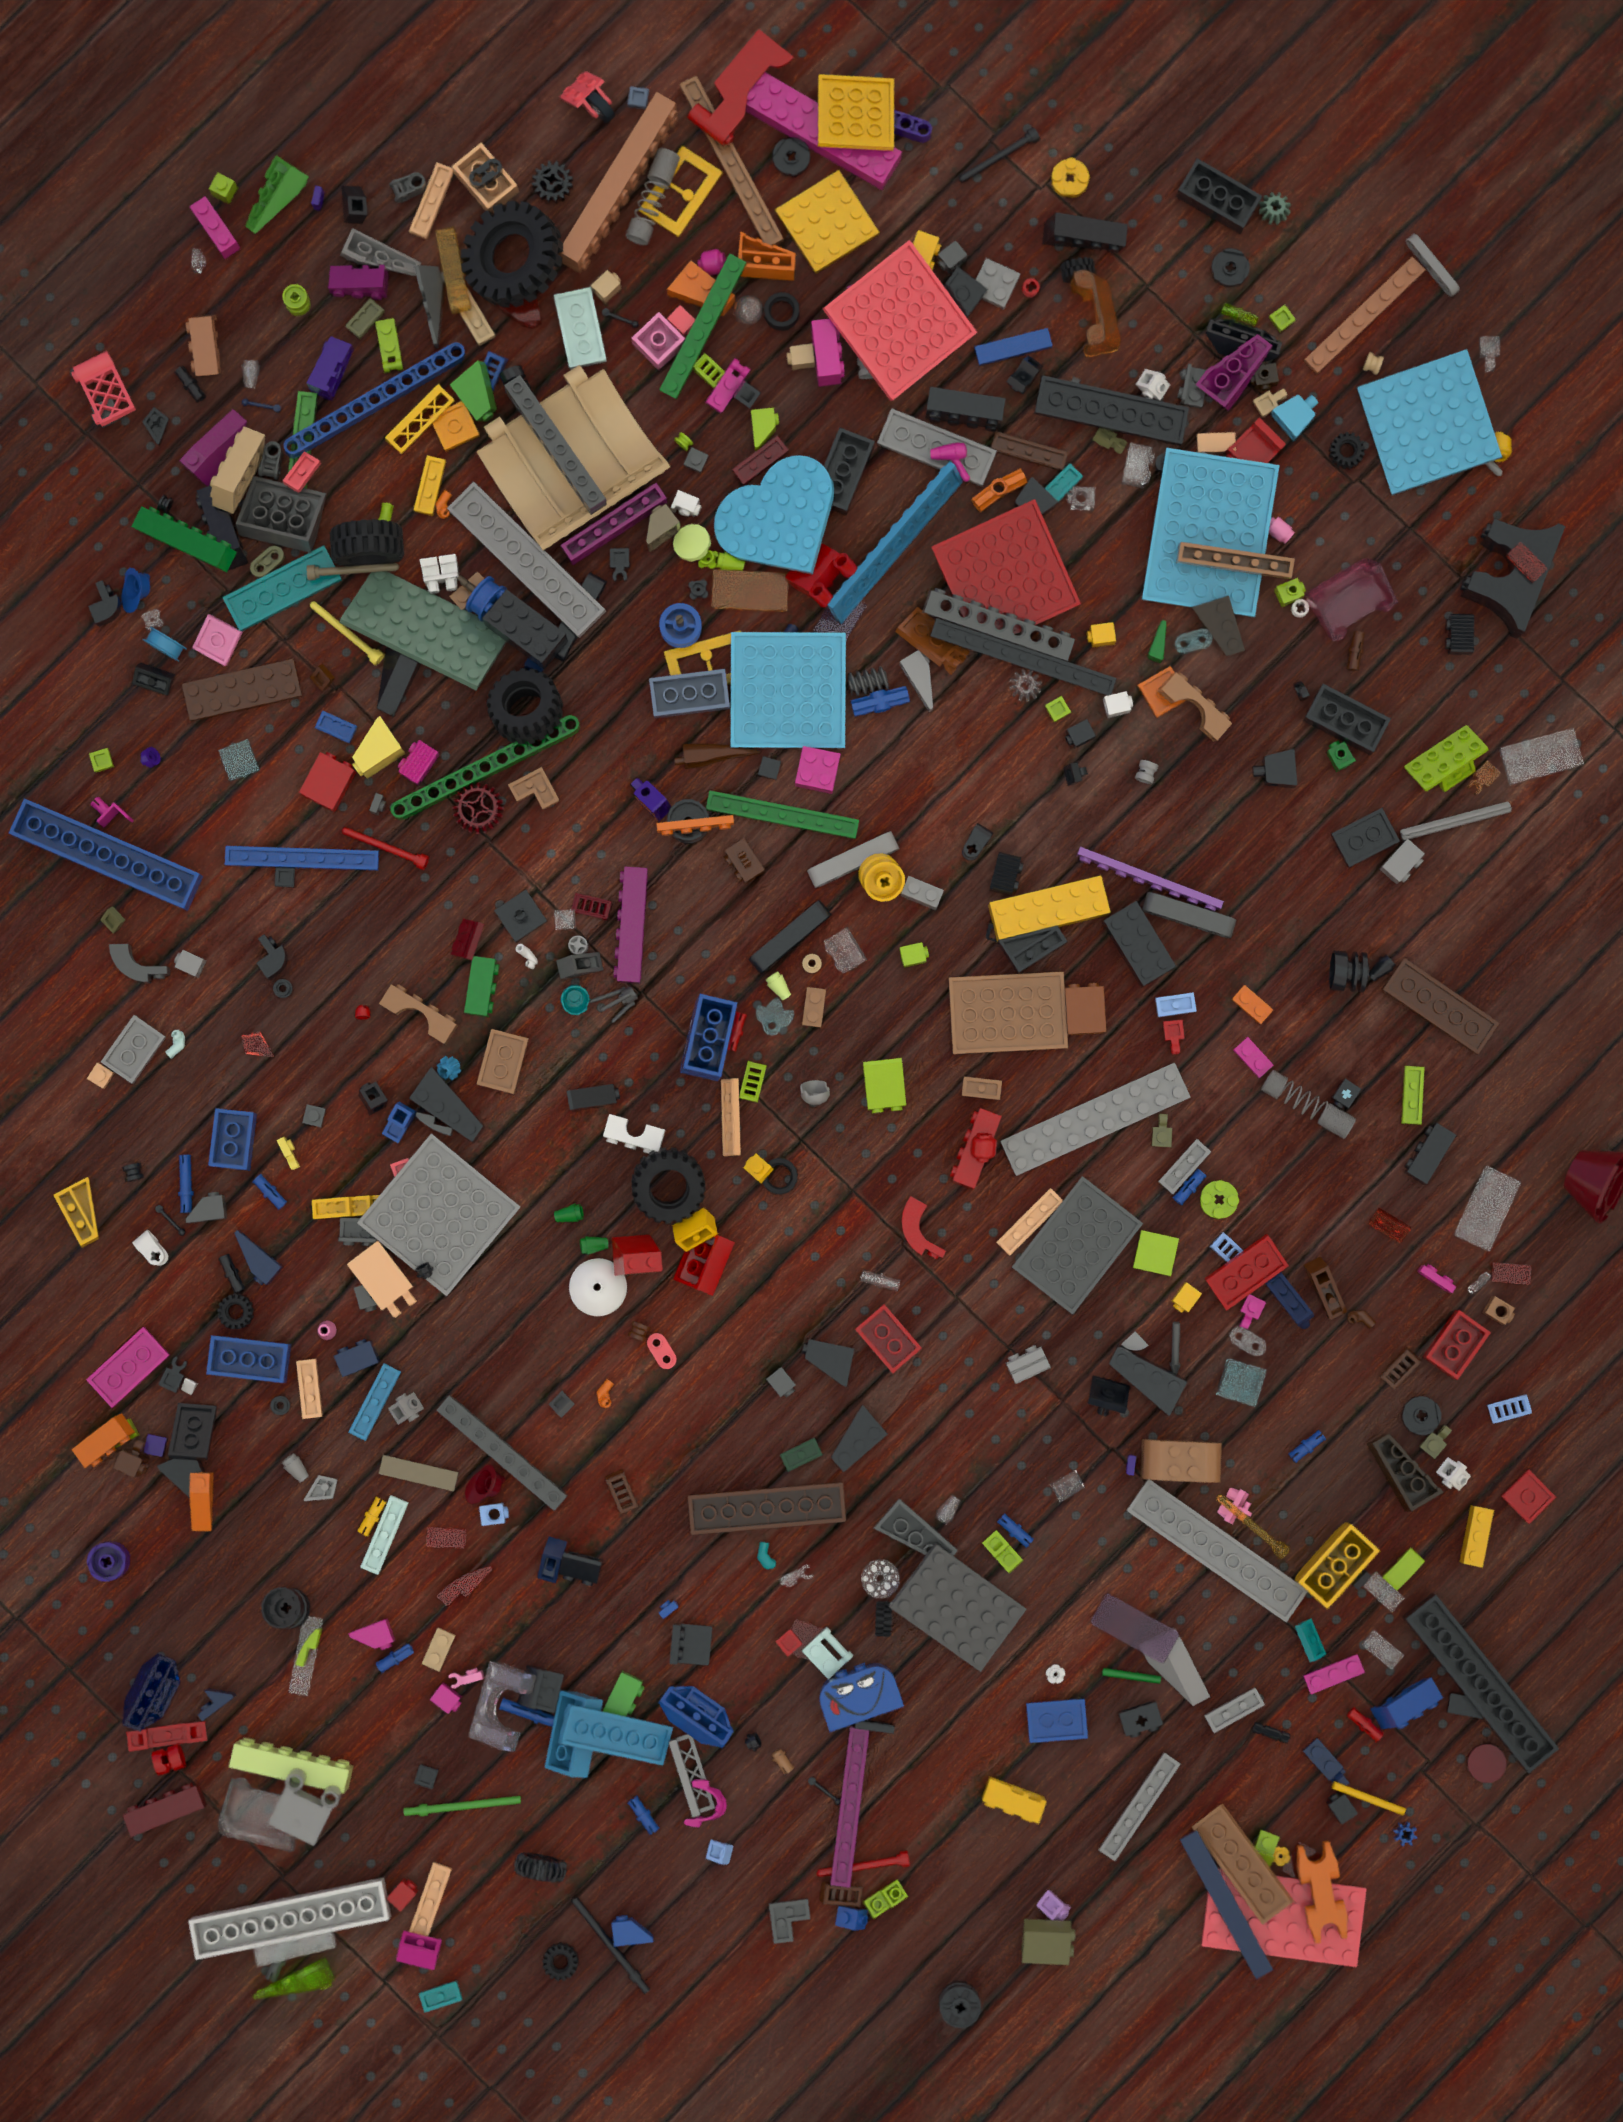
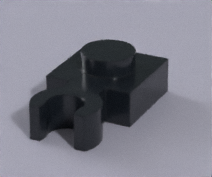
[610,548,630,582]
[158,1356,188,1393]

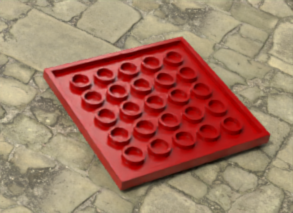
[931,499,1081,638]

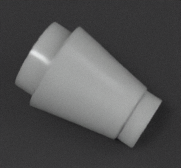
[282,1453,309,1483]

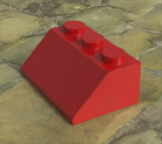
[673,1235,735,1296]

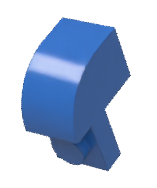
[382,1101,416,1143]

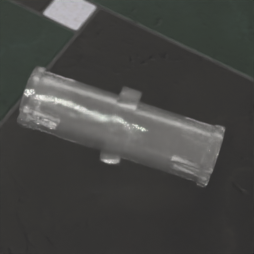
[860,1269,900,1292]

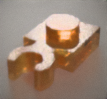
[1467,760,1501,795]

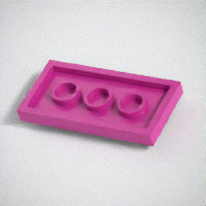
[86,1327,170,1408]

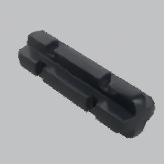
[1252,1722,1290,1744]

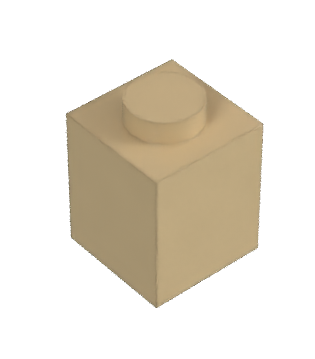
[591,270,621,304]
[787,344,815,370]

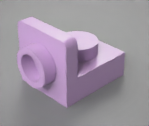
[1036,1890,1071,1921]

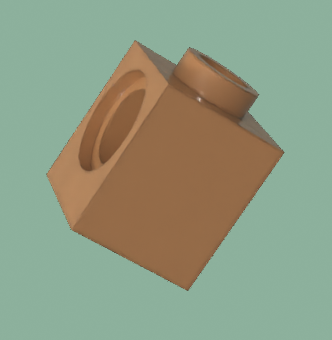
[1482,1296,1515,1325]

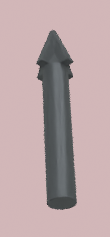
[1170,1322,1181,1374]

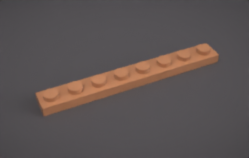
[1304,257,1425,374]

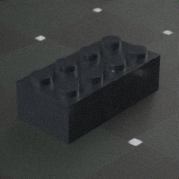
[1176,158,1262,235]
[925,387,1006,432]
[824,427,875,516]
[482,589,568,670]
[1303,684,1391,756]
[1102,901,1176,988]

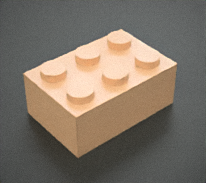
[452,143,519,214]

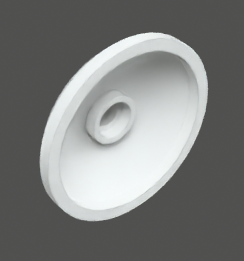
[569,1258,627,1316]

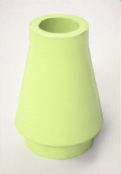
[766,971,791,1001]

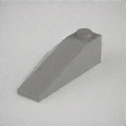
[1139,1627,1210,1706]

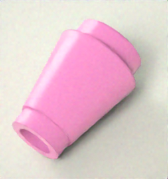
[317,1321,337,1340]

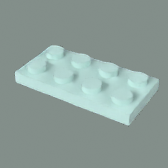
[554,287,607,369]

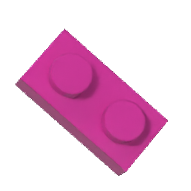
[1233,1037,1273,1078]
[1417,1264,1456,1293]

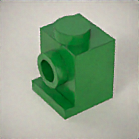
[1326,740,1356,772]

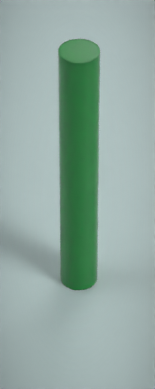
[1102,1668,1161,1684]

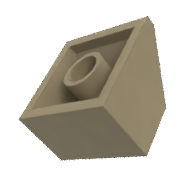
[646,504,680,552]

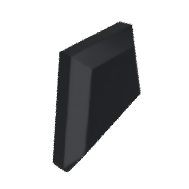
[142,407,169,445]

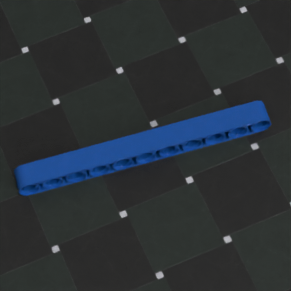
[284,343,465,458]

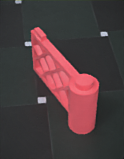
[71,351,136,427]

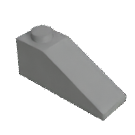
[899,650,933,713]

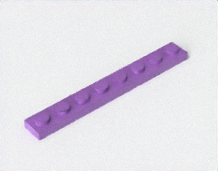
[1077,847,1224,912]

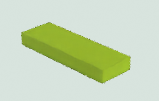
[1401,1066,1424,1125]

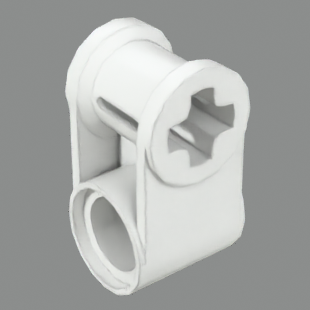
[132,1229,168,1266]

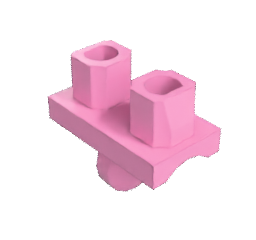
[1217,1488,1252,1525]

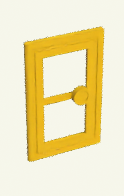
[638,146,723,237]
[664,630,741,685]

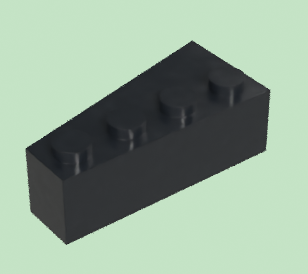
[1042,212,1128,253]

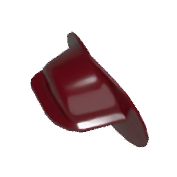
[465,1465,505,1504]

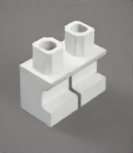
[420,554,459,594]

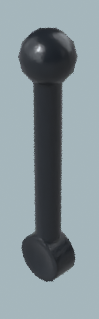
[602,308,639,328]
[155,1205,186,1236]
[808,1777,841,1805]

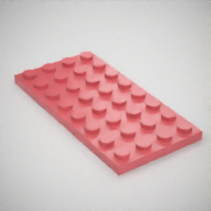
[1201,1867,1366,1967]

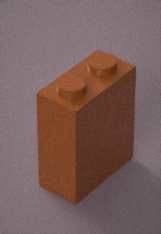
[1065,983,1106,1036]

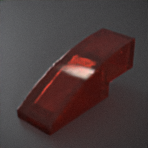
[436,1565,494,1607]

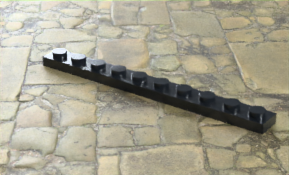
[930,618,1117,696]

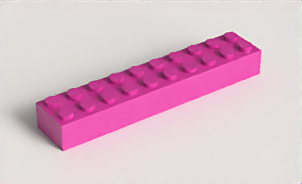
[721,72,902,190]

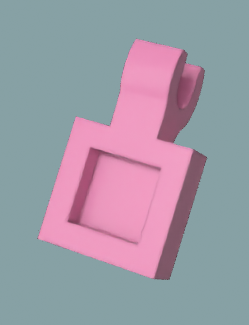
[448,1668,484,1688]

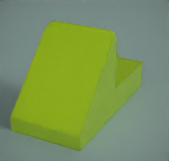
[1254,1829,1280,1867]

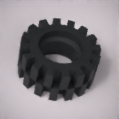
[1060,257,1096,283]
[1329,432,1365,469]
[217,1294,254,1329]
[875,1601,892,1637]
[543,1943,579,1981]

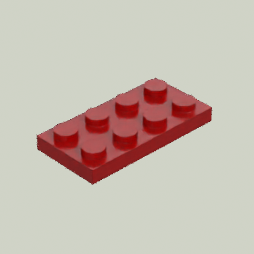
[1204,1234,1289,1311]

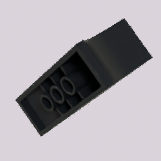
[1460,519,1566,639]

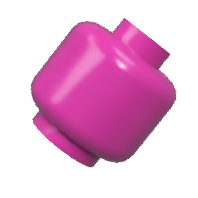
[698,249,726,276]

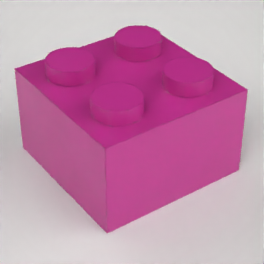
[795,746,840,794]

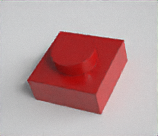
[775,1629,803,1657]

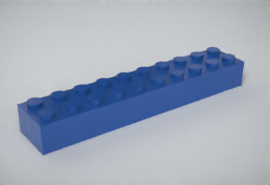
[9,798,203,911]

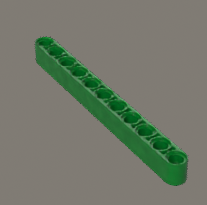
[391,715,580,820]

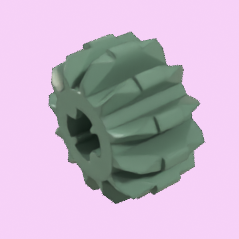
[1259,192,1291,225]

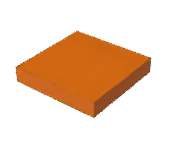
[1137,666,1187,718]

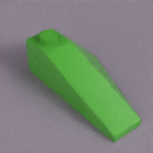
[246,155,309,234]

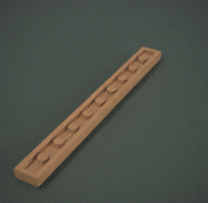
[680,76,783,246]

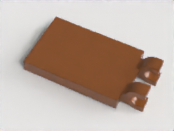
[895,607,970,675]

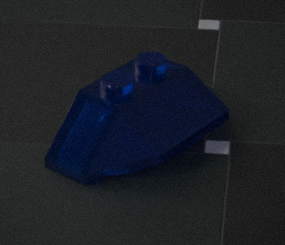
[122,1654,180,1731]

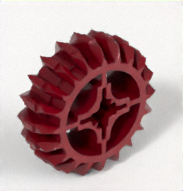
[452,782,504,834]

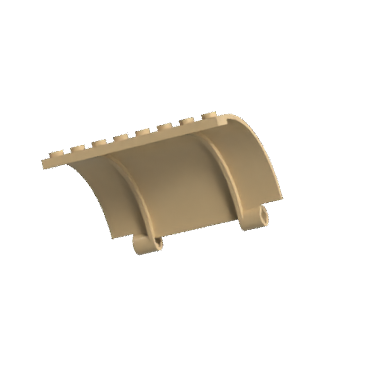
[477,365,670,550]

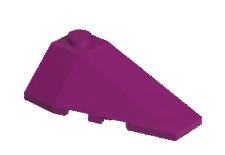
[1196,334,1273,411]
[180,409,248,486]

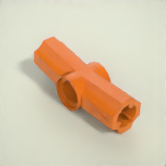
[971,468,1028,513]

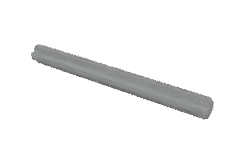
[1400,802,1511,841]

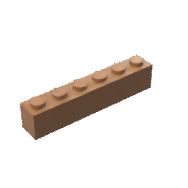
[1176,542,1295,579]

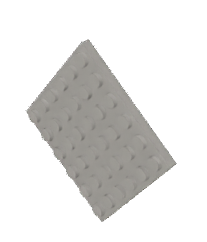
[357,1133,520,1296]

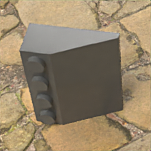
[236,476,326,553]

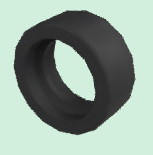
[764,292,800,331]
[763,1158,798,1195]

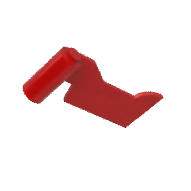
[687,29,794,147]

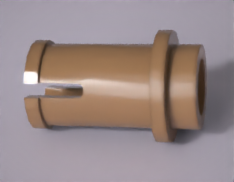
[771,1748,794,1775]

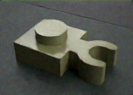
[1093,428,1128,454]

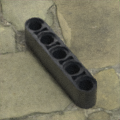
[554,572,607,662]
[748,900,832,974]

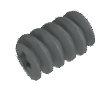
[848,666,889,696]

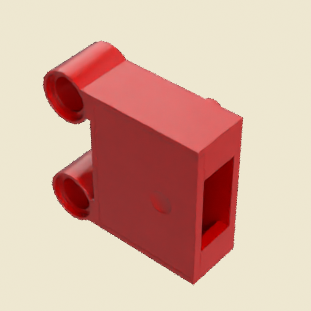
[784,543,857,607]

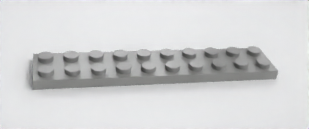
[447,482,606,638]
[1000,1063,1191,1176]
[1126,1479,1307,1623]

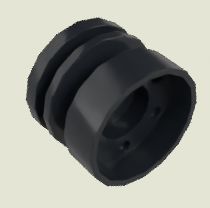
[1329,950,1369,993]
[261,1587,311,1629]
[939,1981,981,2028]

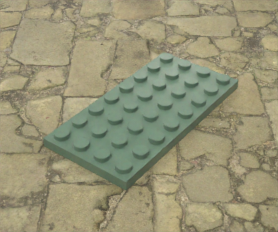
[340,571,507,691]

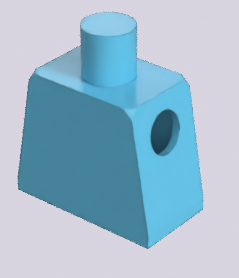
[1270,395,1318,442]

